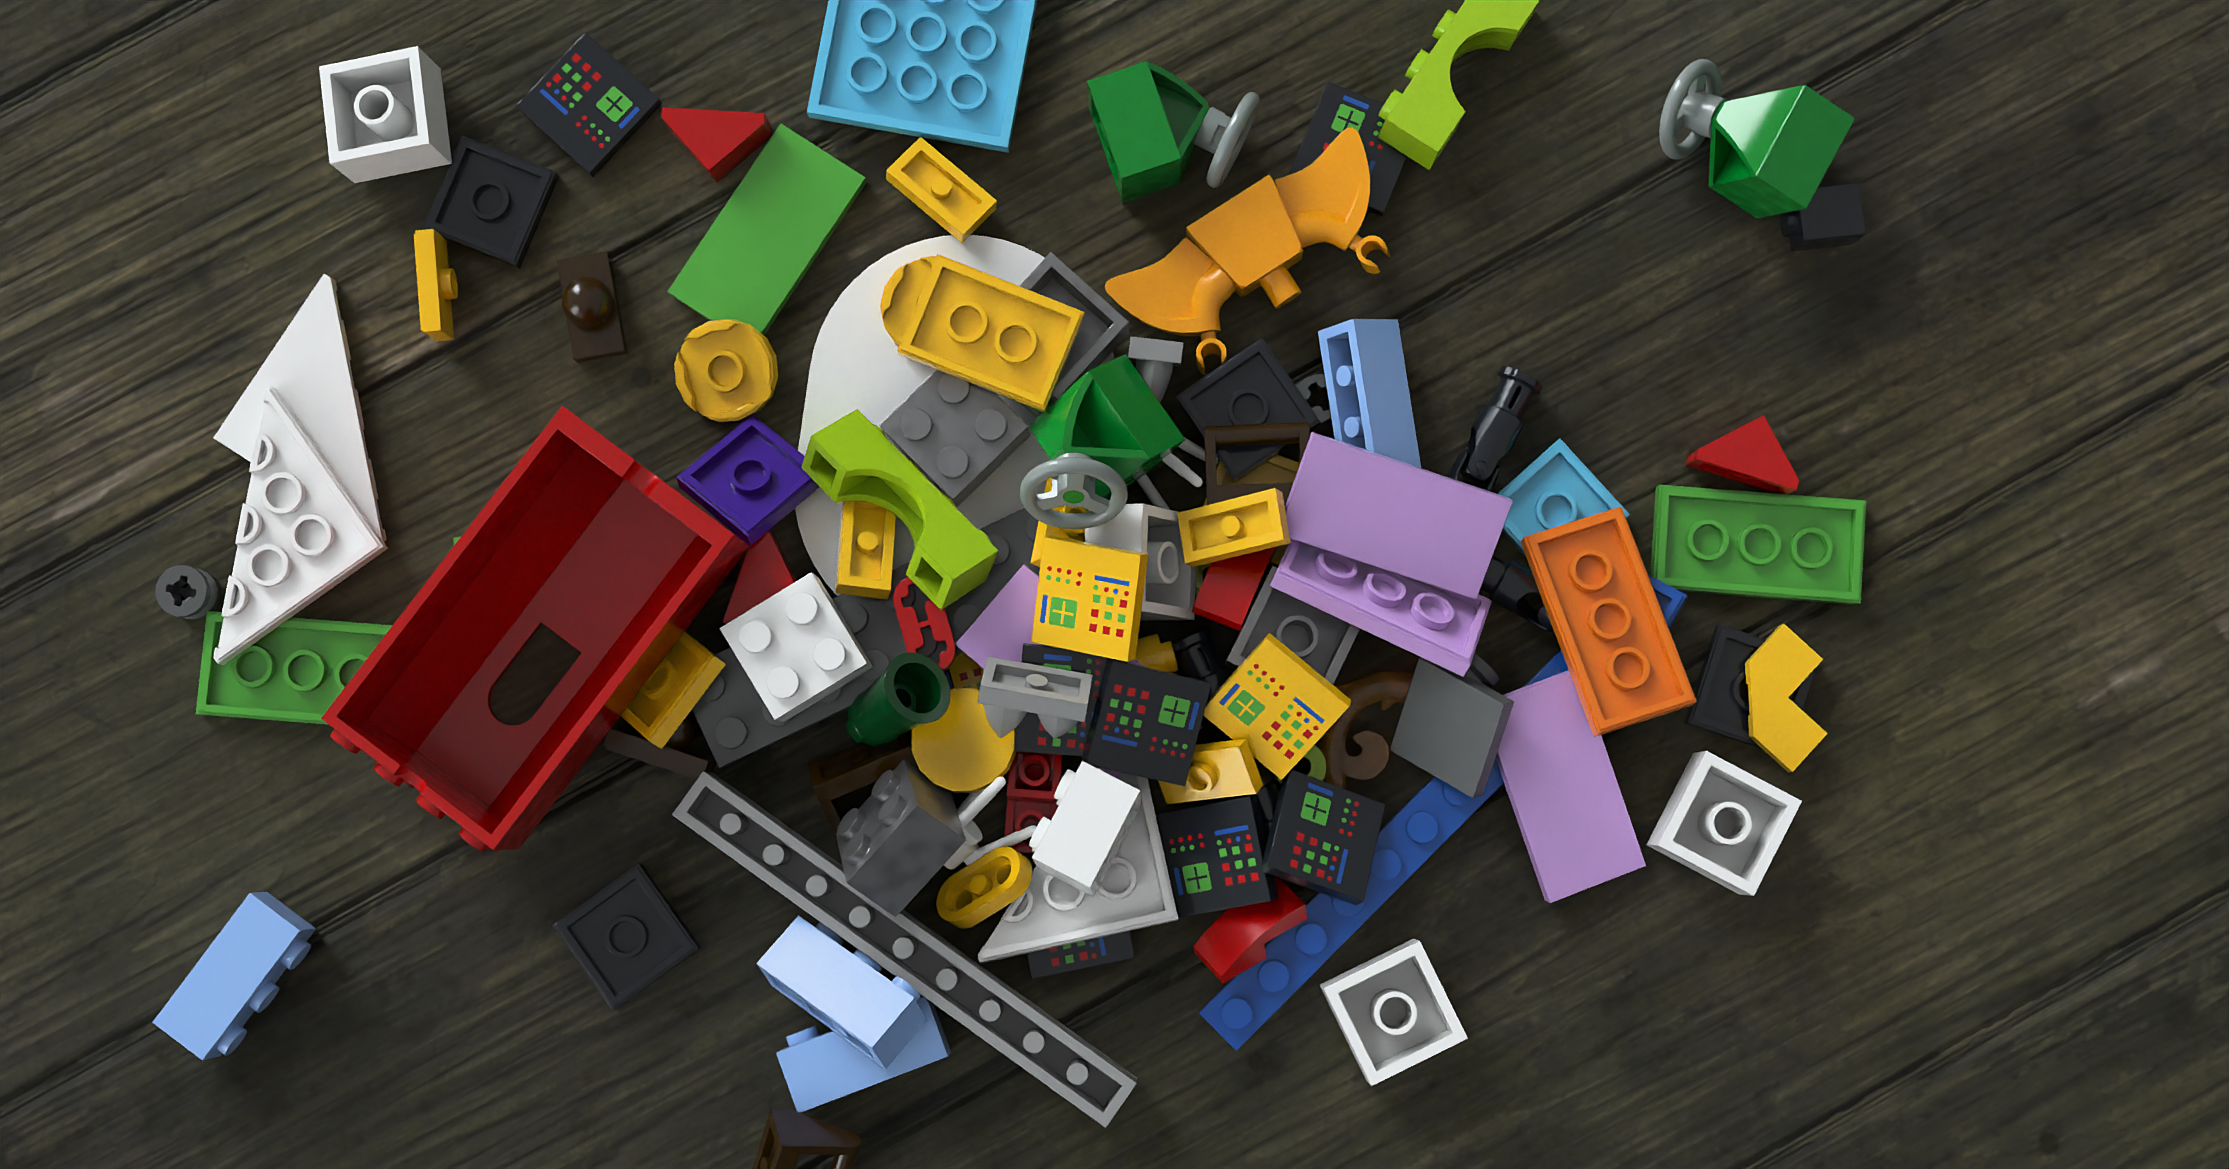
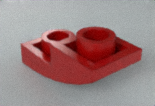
[1192,546,1279,631]
[1004,751,1063,856]
[1193,876,1308,983]

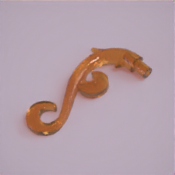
[1321,670,1414,790]

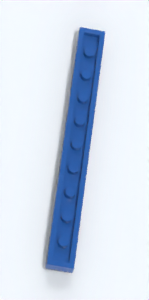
[1199,649,1568,1051]

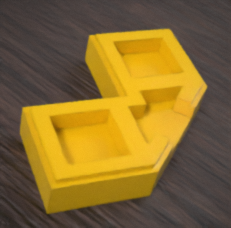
[1745,624,1828,773]

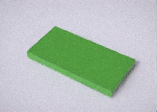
[667,123,867,335]
[1650,485,1866,605]
[196,611,393,725]

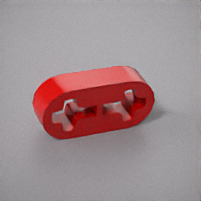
[893,577,957,672]

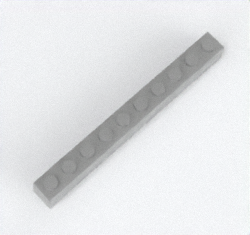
[672,771,1137,1128]

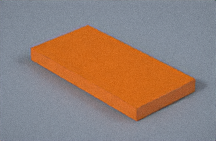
[1521,507,1697,737]

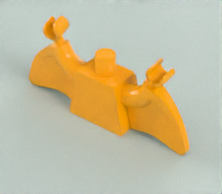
[1105,128,1390,375]

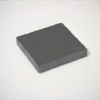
[1390,657,1514,798]

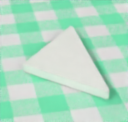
[213,274,386,542]
[213,386,388,665]
[978,768,1178,964]

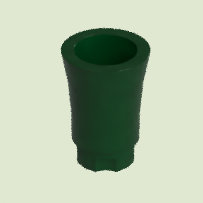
[845,652,951,747]

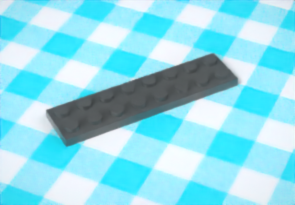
[692,508,1040,768]

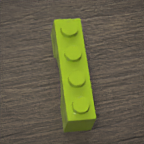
[1378,0,1541,170]
[801,409,998,610]

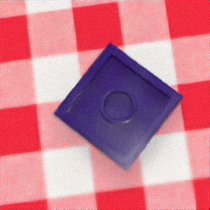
[676,414,819,546]

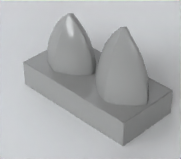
[1128,336,1183,402]
[978,656,1093,739]

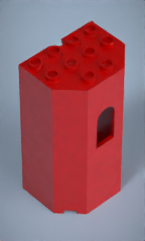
[321,406,749,852]

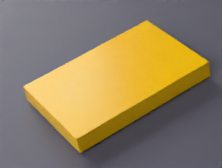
[897,254,1085,413]

